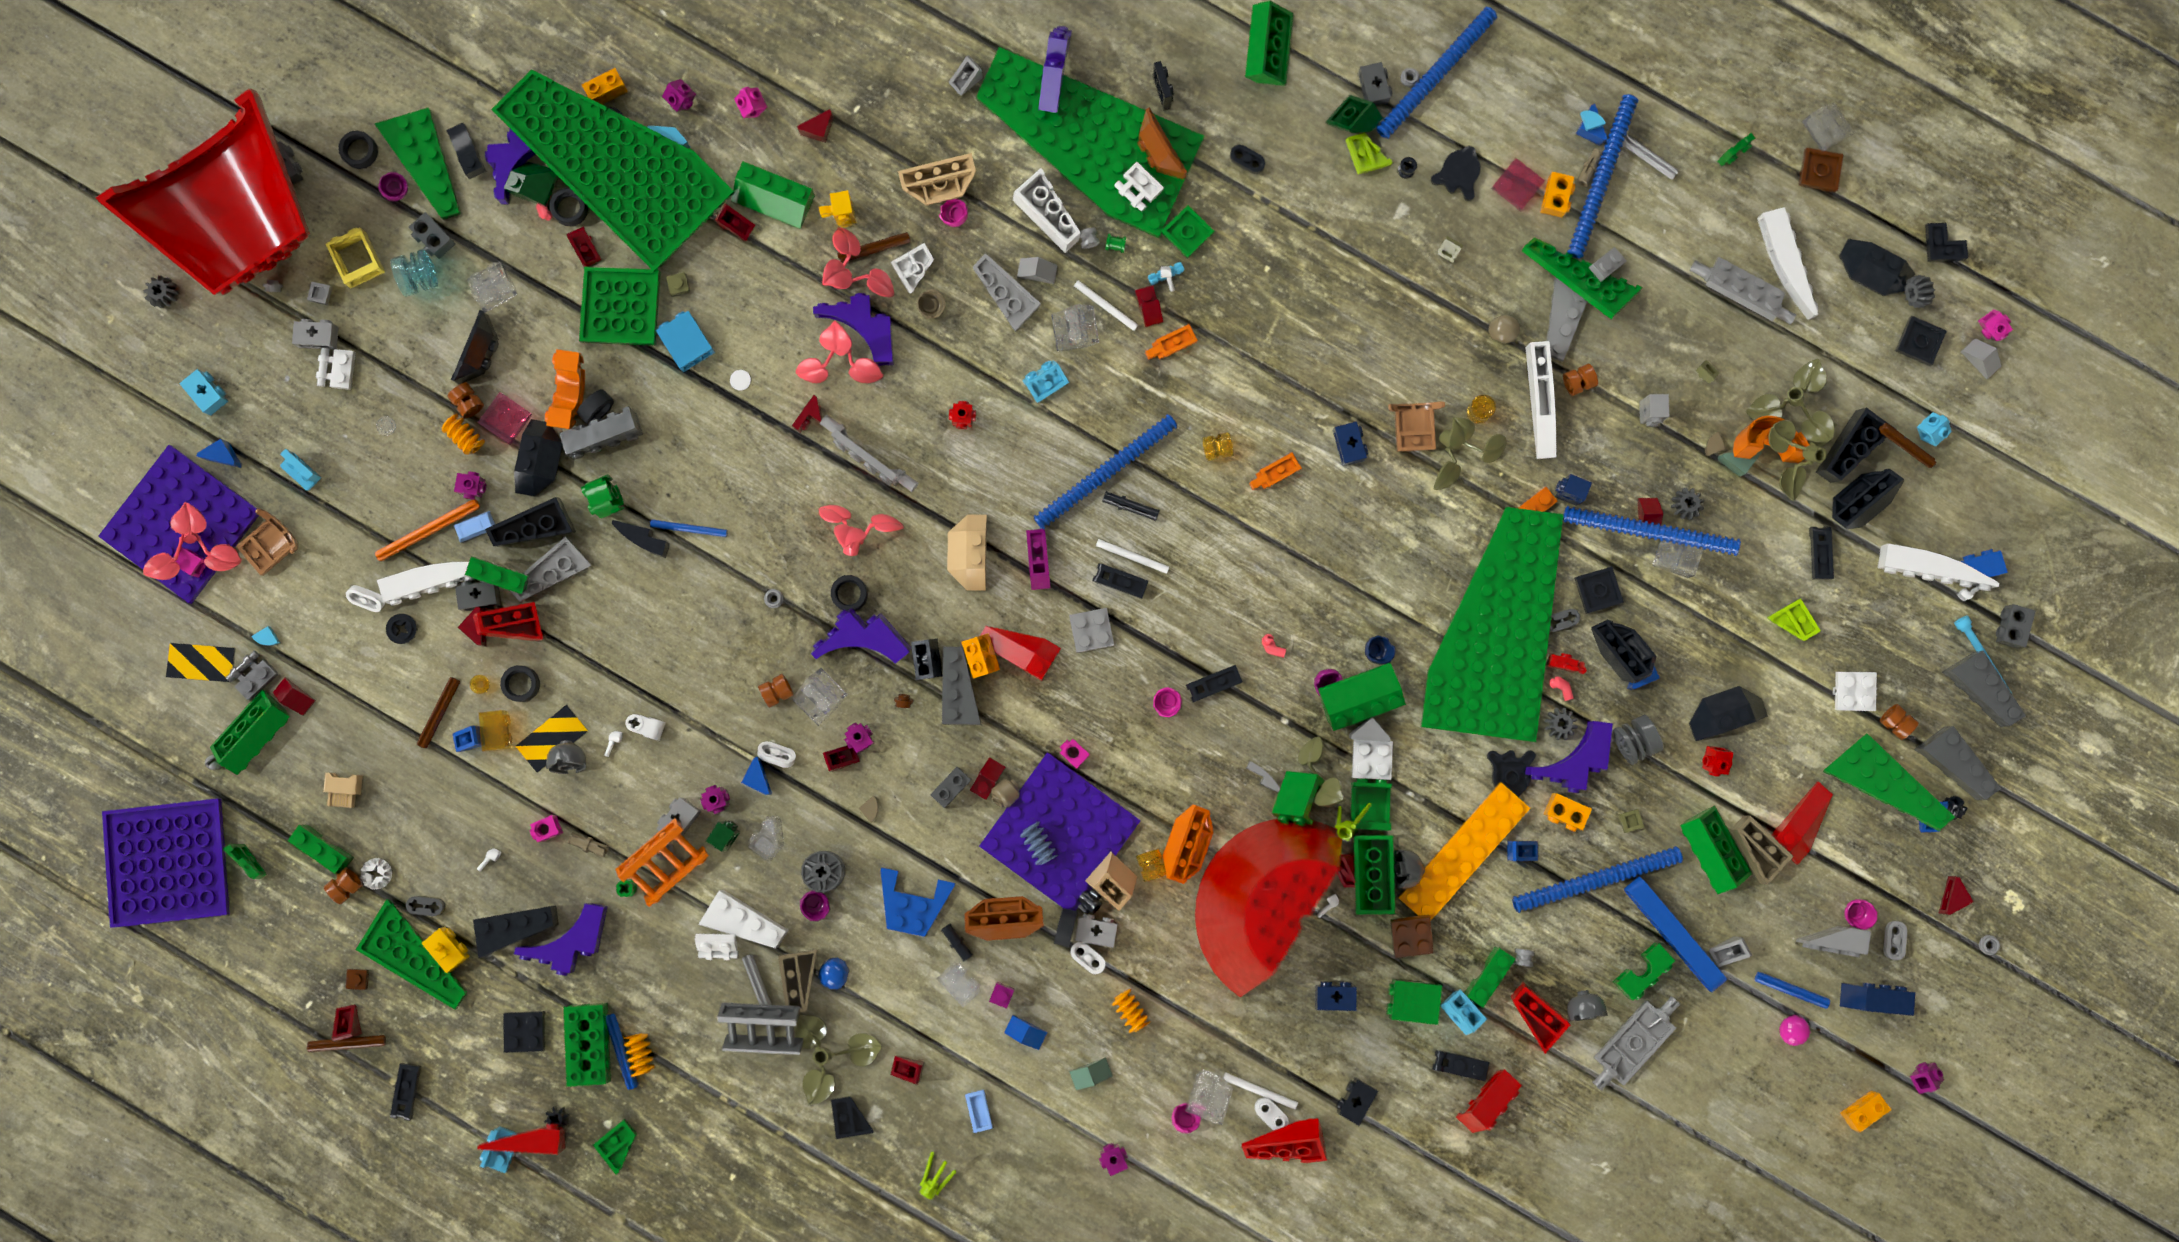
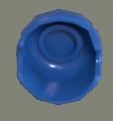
[819,958,849,990]

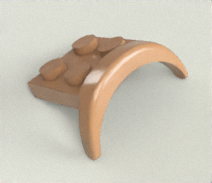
[1388,401,1445,452]
[236,508,298,576]

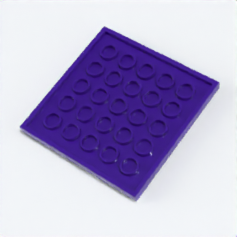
[98,445,259,604]
[979,752,1141,911]
[102,798,230,928]

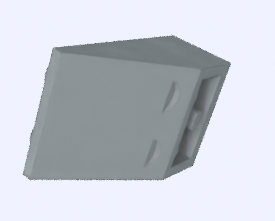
[1796,926,1871,957]

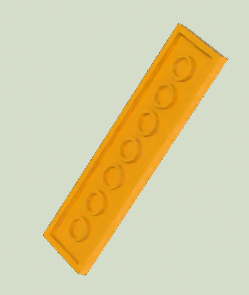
[1398,782,1530,920]

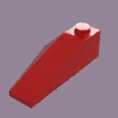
[980,626,1061,681]
[1771,782,1833,865]
[1242,1118,1327,1163]
[477,1123,565,1155]

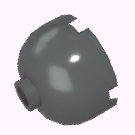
[546,741,586,774]
[1394,850,1425,889]
[1567,990,1608,1022]

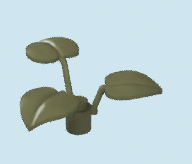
[1746,359,1835,442]
[1433,417,1507,490]
[1768,420,1837,501]
[1272,737,1345,817]
[795,1015,882,1105]

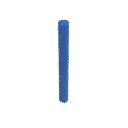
[650,520,727,537]

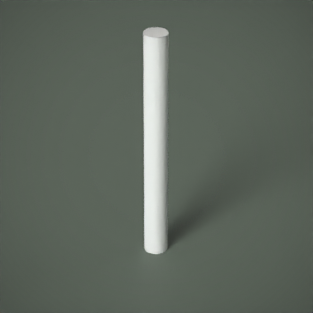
[1074,280,1138,331]
[1096,539,1169,574]
[1223,1072,1298,1109]

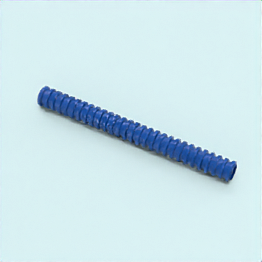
[1376,7,1498,139]
[1567,94,1639,258]
[1034,414,1177,530]
[1563,506,1741,556]
[1512,846,1683,913]

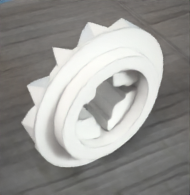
[360,858,392,889]

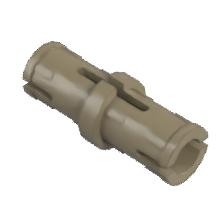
[1577,148,1603,187]
[567,832,609,858]

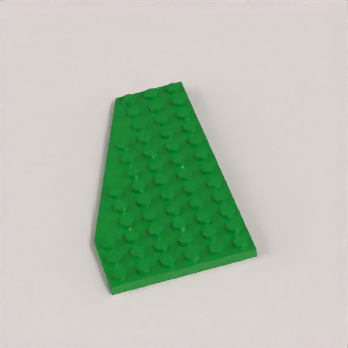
[976,47,1204,238]
[491,69,735,272]
[1421,507,1563,742]

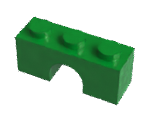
[464,556,530,594]
[288,825,354,874]
[1612,942,1675,1001]
[1464,946,1515,1008]

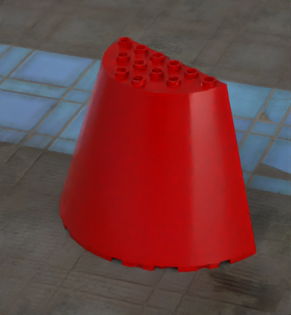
[96,89,310,295]
[1195,819,1342,997]

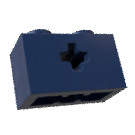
[1332,421,1368,467]
[1555,474,1592,506]
[1315,981,1357,1011]

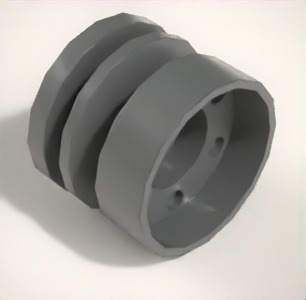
[1613,715,1663,765]
[801,851,846,892]

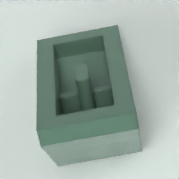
[1718,451,1762,477]
[1069,1057,1112,1090]

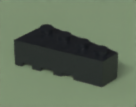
[1816,407,1897,483]
[485,497,576,547]
[473,905,559,959]

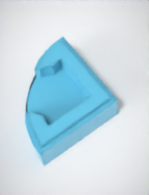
[1580,111,1606,131]
[251,626,280,646]

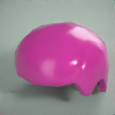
[939,199,968,227]
[1153,687,1182,718]
[1844,899,1878,930]
[1779,1015,1811,1046]
[1171,1103,1201,1134]

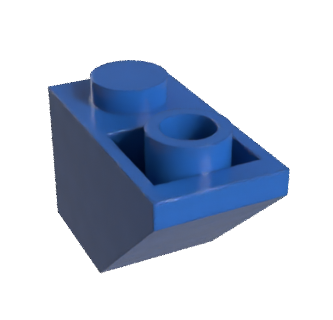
[1960,549,2008,577]

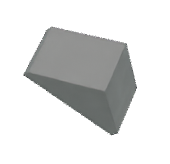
[948,55,982,96]
[1017,257,1058,284]
[1961,339,2001,379]
[1349,717,1390,742]
[1709,936,1752,967]

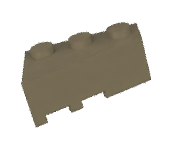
[1730,816,1794,885]
[778,949,817,1013]

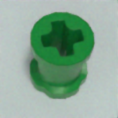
[1105,233,1126,253]
[616,879,637,897]

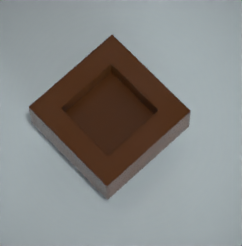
[346,969,369,990]

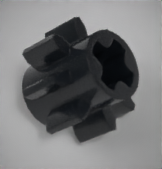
[1943,796,1968,820]
[1078,890,1102,914]
[544,1106,570,1128]

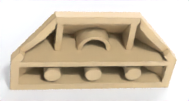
[898,153,976,206]
[947,515,987,591]

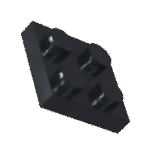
[1153,61,1174,111]
[1895,316,1947,366]
[1574,566,1624,614]
[503,1011,545,1053]

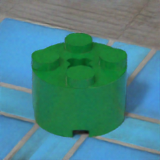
[581,474,624,519]

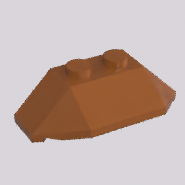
[1137,107,1187,179]
[964,896,1044,941]

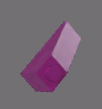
[1026,529,1051,590]

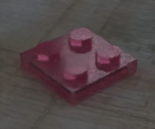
[1491,158,1545,211]
[477,392,532,445]

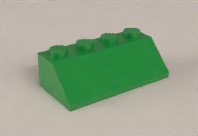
[1245,0,1294,86]
[731,161,815,229]
[1318,663,1406,731]
[210,689,290,775]
[1680,805,1752,895]
[1354,835,1395,915]

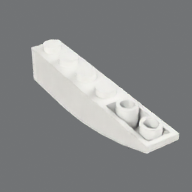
[1757,207,1818,320]
[1526,341,1556,459]
[1878,544,1999,591]
[377,562,499,606]

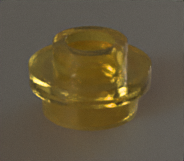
[470,675,490,694]

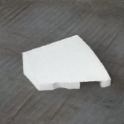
[890,243,934,294]

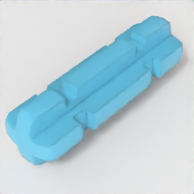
[1148,262,1184,285]

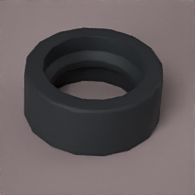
[338,130,378,169]
[550,188,588,226]
[577,389,614,425]
[831,575,868,611]
[500,665,540,702]
[1054,908,1077,947]

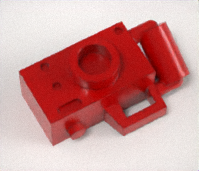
[1547,653,1587,674]

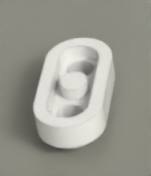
[346,585,385,612]
[757,741,796,768]
[1071,942,1105,974]
[1255,1097,1289,1131]

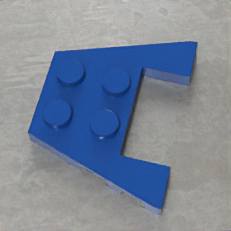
[880,868,955,937]

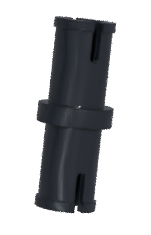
[941,923,973,962]

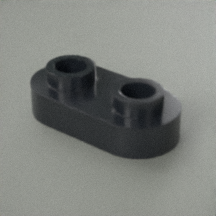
[1230,144,1265,174]

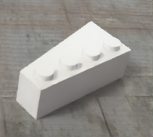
[1013,168,1080,253]
[699,890,789,948]

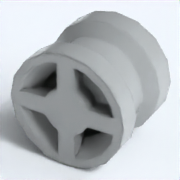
[1079,227,1100,249]
[1513,948,1535,967]

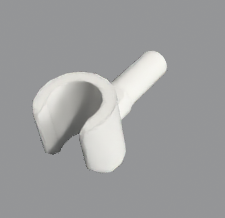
[1161,266,1175,291]
[1957,585,1979,601]
[604,731,622,757]
[477,849,501,871]
[1317,894,1339,918]

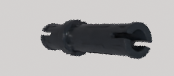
[1102,491,1160,521]

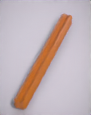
[375,499,480,561]

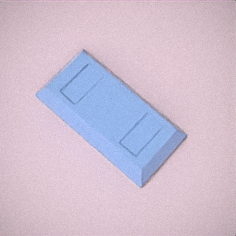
[454,511,495,543]
[965,1090,993,1133]

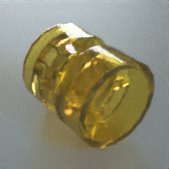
[1466,395,1496,424]
[1202,432,1234,462]
[1136,848,1166,882]

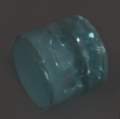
[391,249,438,297]

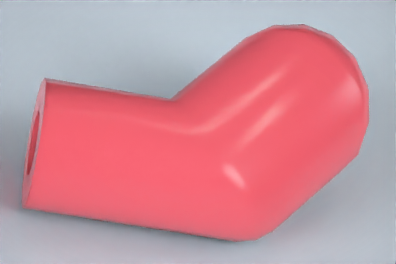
[536,196,553,221]
[1262,634,1286,658]
[1550,676,1574,701]

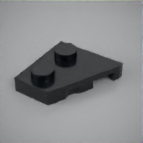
[831,1096,874,1139]

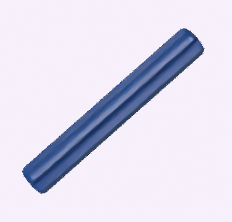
[1754,972,1830,1009]
[605,1014,638,1090]

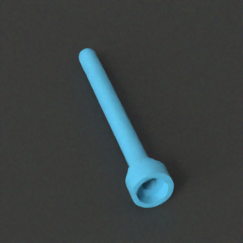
[1954,615,2012,694]

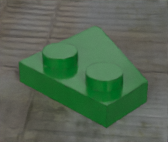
[1717,133,1756,167]
[224,844,267,880]
[593,1119,637,1175]

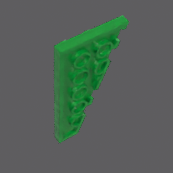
[374,107,461,220]
[1823,733,1955,831]
[356,899,467,1010]

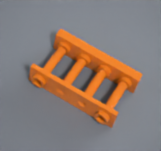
[615,818,709,907]

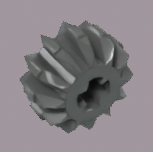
[143,275,179,309]
[1904,275,1935,308]
[1671,488,1705,520]
[1544,708,1578,740]

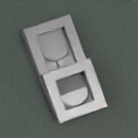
[1246,761,1280,792]

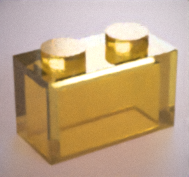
[479,710,512,752]

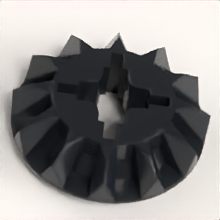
[386,614,418,644]

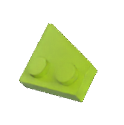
[1345,133,1393,175]
[1767,598,1821,641]

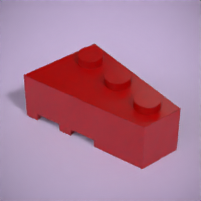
[473,602,543,642]
[1510,982,1571,1054]
[1456,1069,1522,1133]

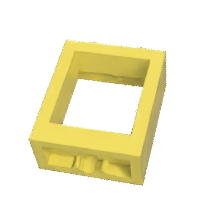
[326,228,385,288]

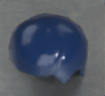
[1365,635,1396,665]

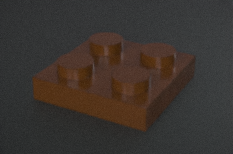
[1798,148,1844,192]
[1390,914,1434,959]

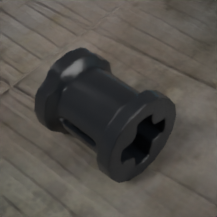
[1398,157,1417,179]

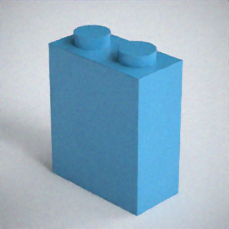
[656,311,715,372]

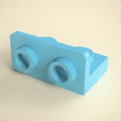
[1022,361,1069,403]
[280,449,321,491]
[480,1127,517,1173]

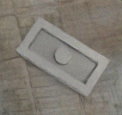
[1589,247,1627,282]

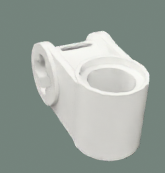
[626,714,666,741]

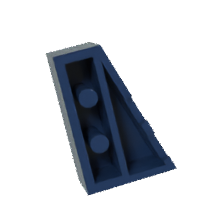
[1840,982,1916,1016]

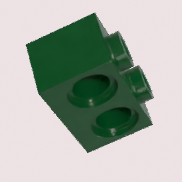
[705,820,741,852]

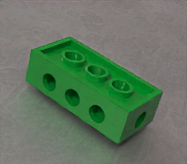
[563,1003,611,1087]

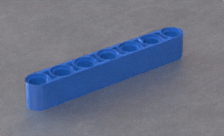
[1624,876,1727,993]

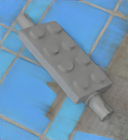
[1689,257,1796,325]
[820,415,919,493]
[1592,996,1681,1091]

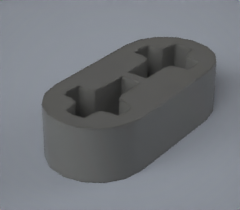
[1549,609,1580,632]
[406,896,445,916]

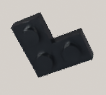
[1925,222,1968,262]

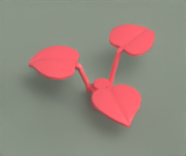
[823,227,894,298]
[796,321,884,383]
[143,502,242,580]
[818,505,904,556]

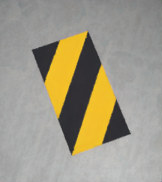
[166,643,235,682]
[515,704,588,773]

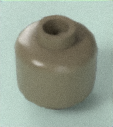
[991,779,1020,808]

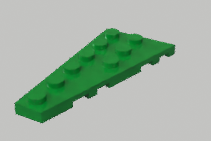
[1522,237,1643,319]

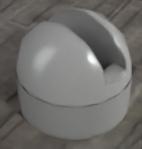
[205,755,222,770]

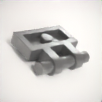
[226,650,278,701]

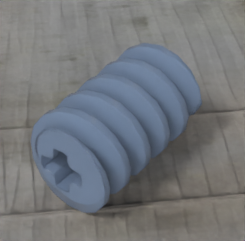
[1020,821,1058,865]

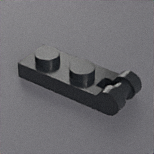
[1809,526,1834,580]
[1092,563,1148,599]
[1186,665,1243,703]
[1432,1050,1489,1081]
[390,1063,421,1121]

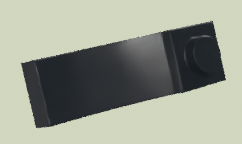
[446,122,487,179]

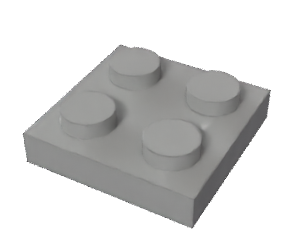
[1069,608,1114,653]

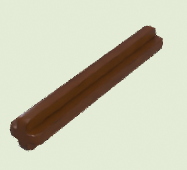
[837,232,910,263]
[1879,423,1936,468]
[417,677,460,748]
[307,1035,386,1052]

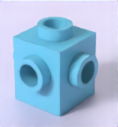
[1917,412,1952,447]

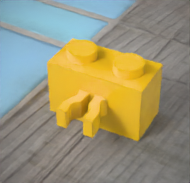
[819,190,856,227]
[422,927,470,973]

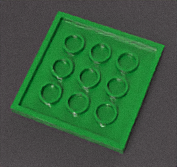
[579,267,661,346]

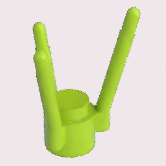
[1335,803,1372,841]
[919,1151,957,1200]

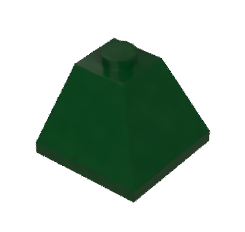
[1326,94,1383,133]
[504,162,558,206]

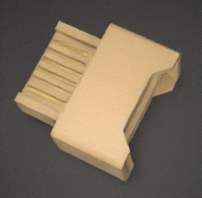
[323,773,363,808]

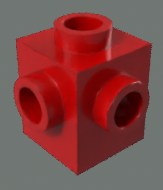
[949,401,976,429]
[1702,746,1734,777]

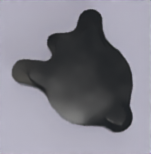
[1430,146,1481,201]
[1487,750,1536,798]

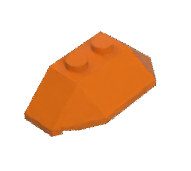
[1163,804,1214,884]

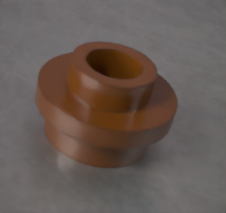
[894,694,913,708]

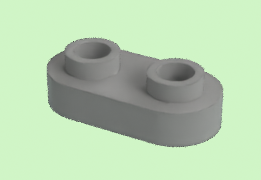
[1883,921,1907,960]

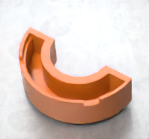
[545,349,585,429]
[1733,416,1809,463]

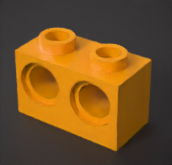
[581,68,628,104]
[1540,171,1576,218]
[961,633,1000,678]
[1543,793,1592,832]
[1840,1090,1891,1132]

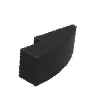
[612,520,670,558]

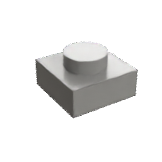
[307,282,333,306]

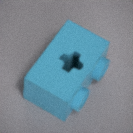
[179,369,228,416]
[1440,989,1487,1035]

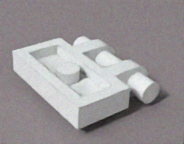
[1114,162,1164,212]
[316,348,356,390]
[695,934,738,960]

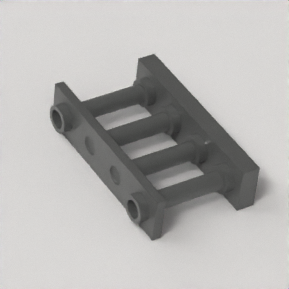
[717,1003,804,1055]

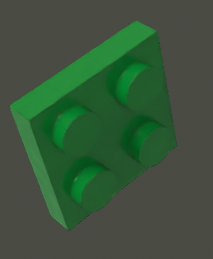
[1161,205,1214,259]

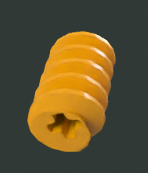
[442,414,485,455]
[1112,988,1151,1033]
[623,1033,655,1077]

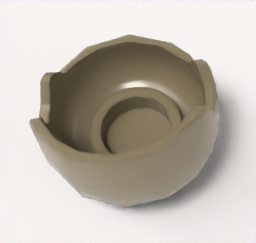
[916,289,946,318]
[1488,315,1520,344]

